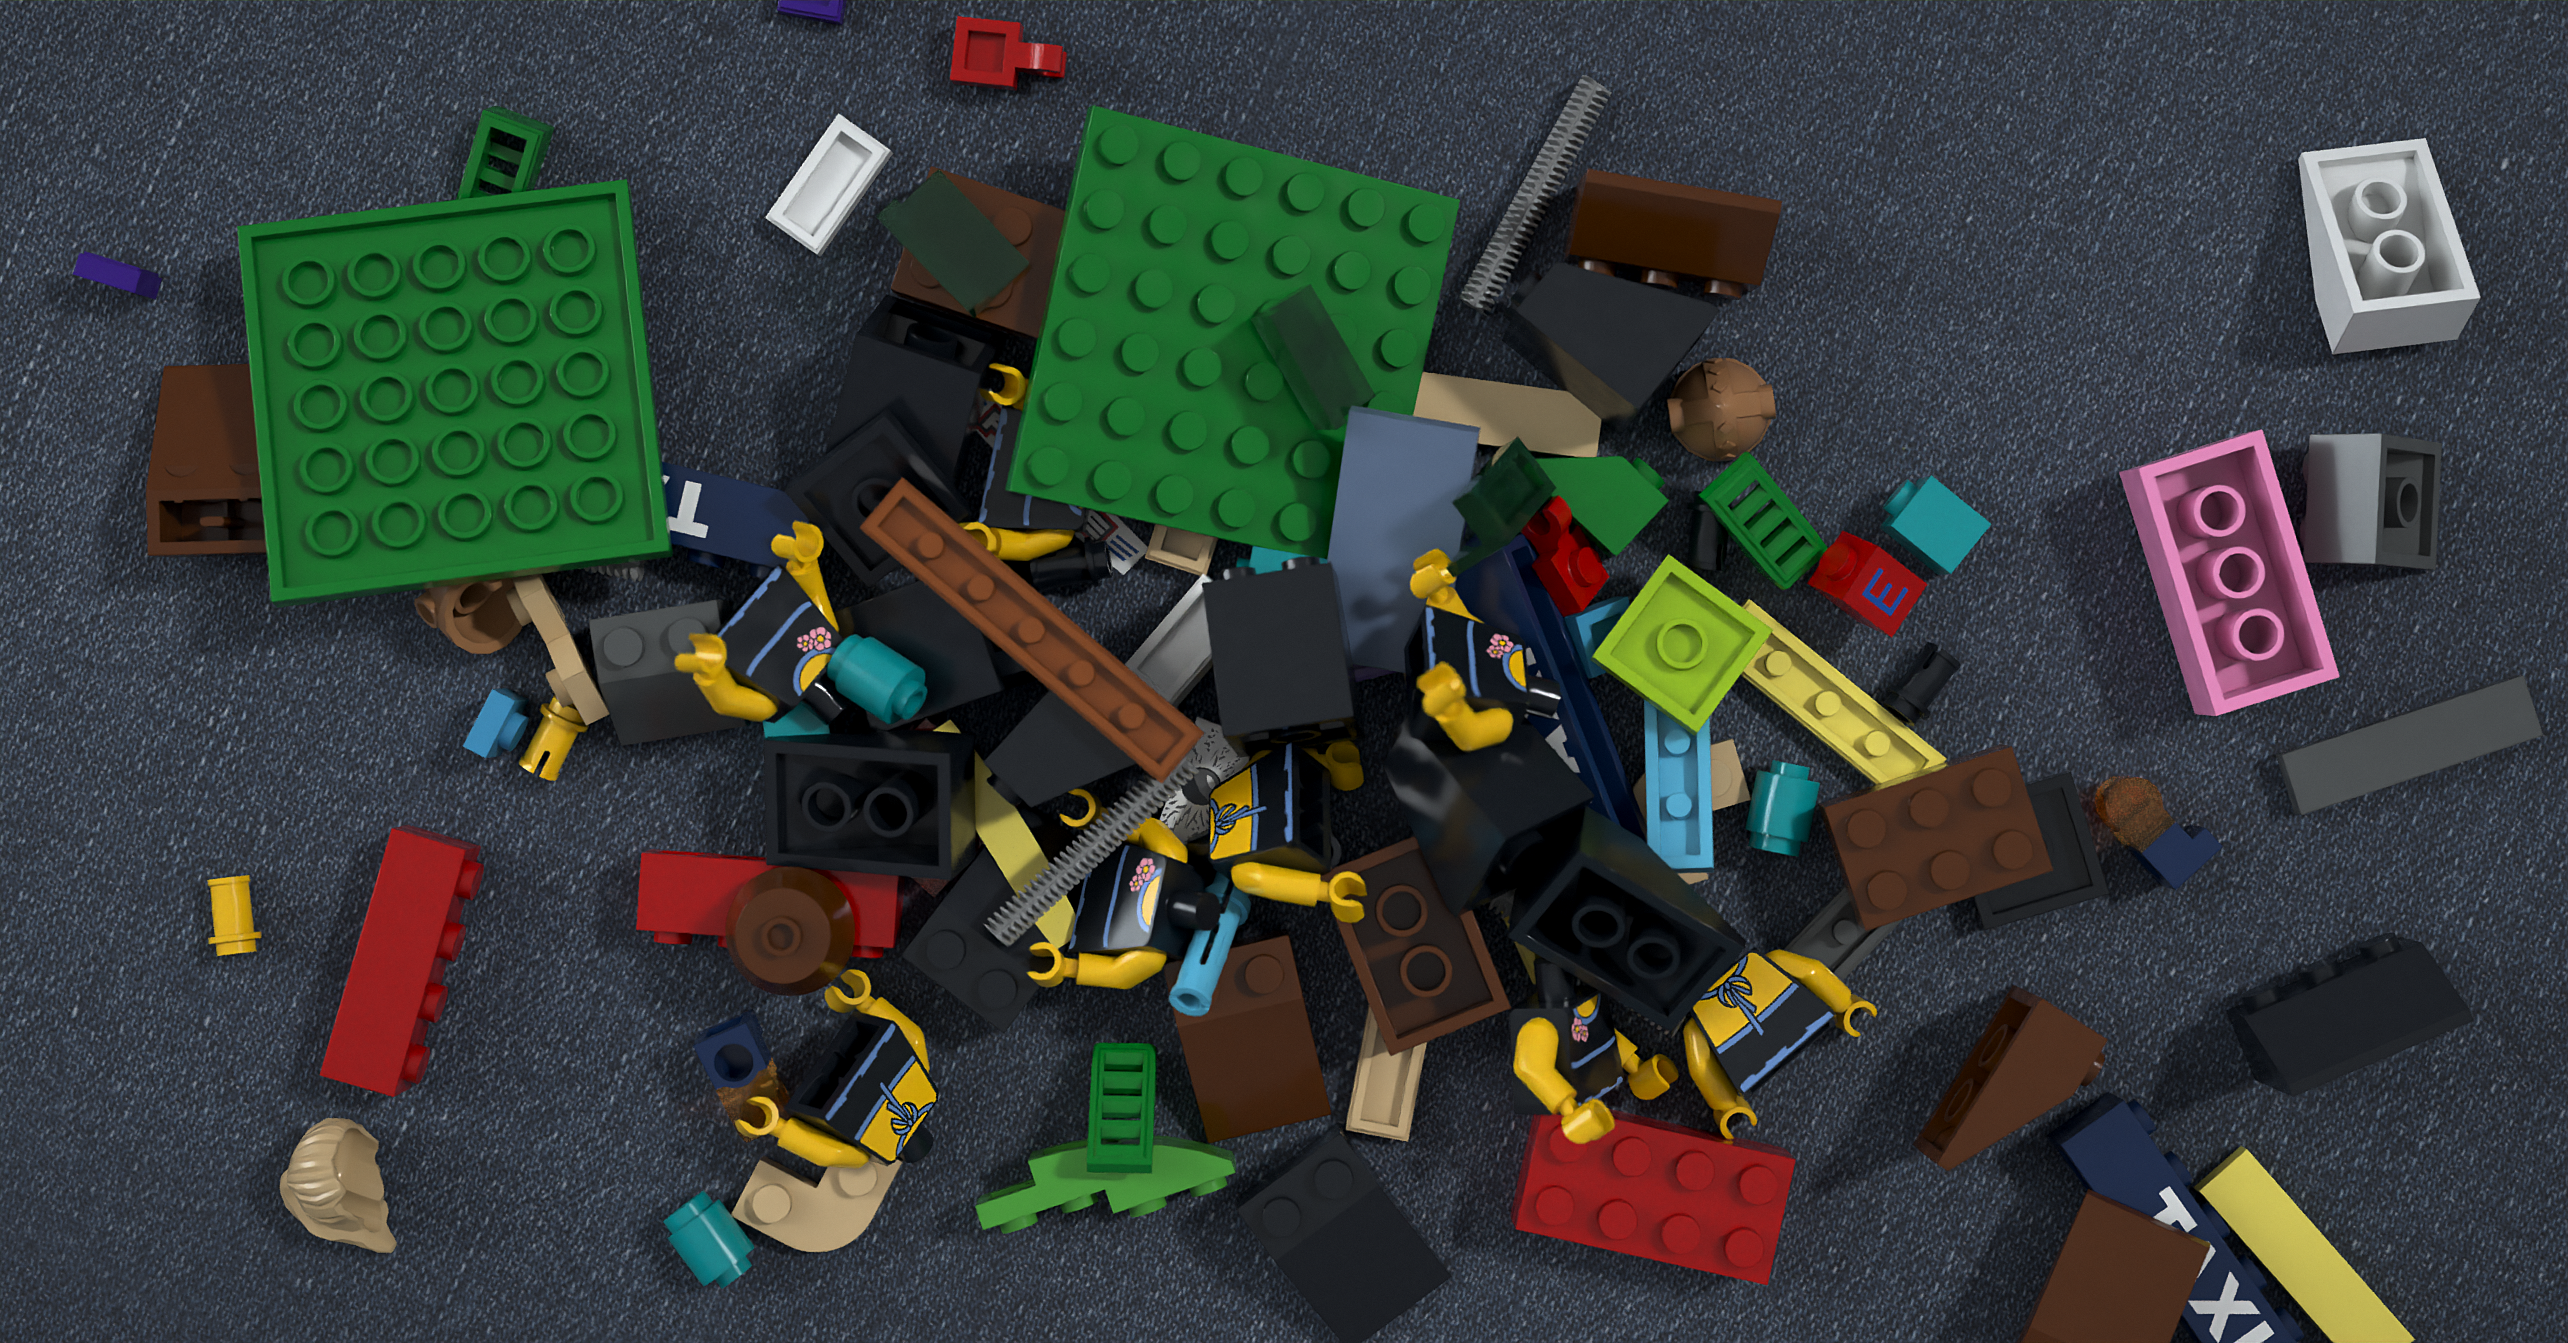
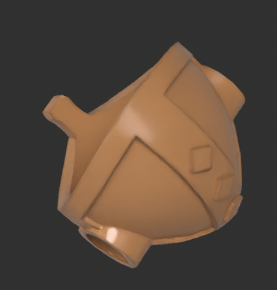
[1667,358,1776,462]
[414,578,523,654]

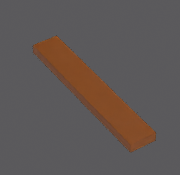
[860,478,1205,784]

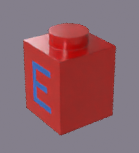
[1807,530,1928,638]

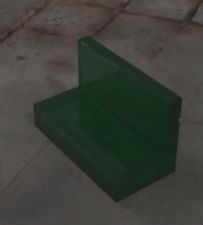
[876,169,1030,318]
[1251,284,1376,430]
[1446,437,1556,578]

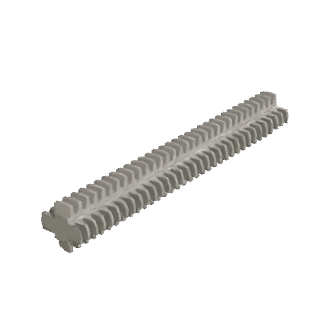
[1459,75,1612,316]
[984,757,1199,947]

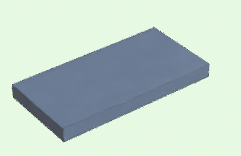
[1327,405,1481,673]

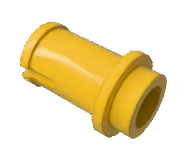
[519,695,589,781]
[207,875,262,956]

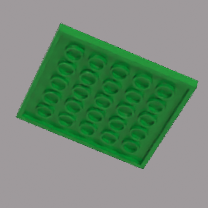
[1005,105,1460,559]
[237,179,673,608]

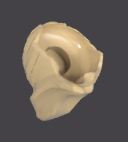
[280,1118,397,1253]

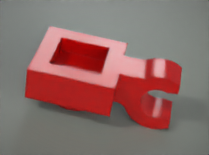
[950,16,1067,91]
[1517,495,1609,617]

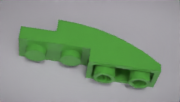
[975,1136,1236,1234]

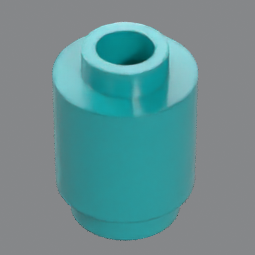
[827,634,927,724]
[1745,760,1820,857]
[662,1190,755,1289]

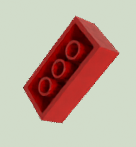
[1510,1109,1796,1285]

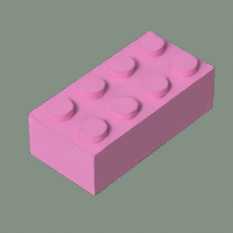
[2119,429,2340,716]

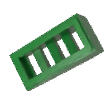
[456,106,554,200]
[1699,451,1828,590]
[1087,1043,1157,1174]

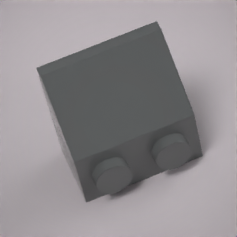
[2300,434,2442,570]
[588,600,749,746]

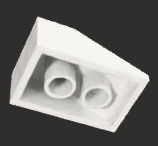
[2298,138,2481,354]

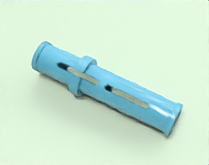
[1169,871,1251,1016]

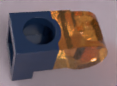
[2094,775,2223,890]
[693,1009,792,1143]

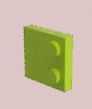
[1591,554,1773,736]

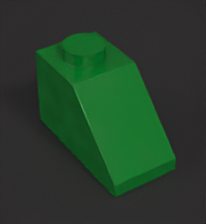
[1518,456,1669,558]

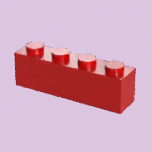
[320,825,484,1097]
[636,849,905,958]

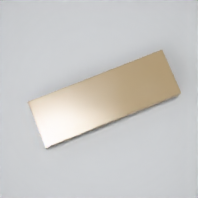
[1413,372,1602,458]

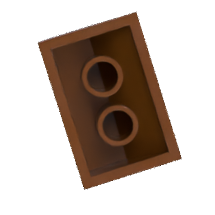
[1564,169,1782,300]

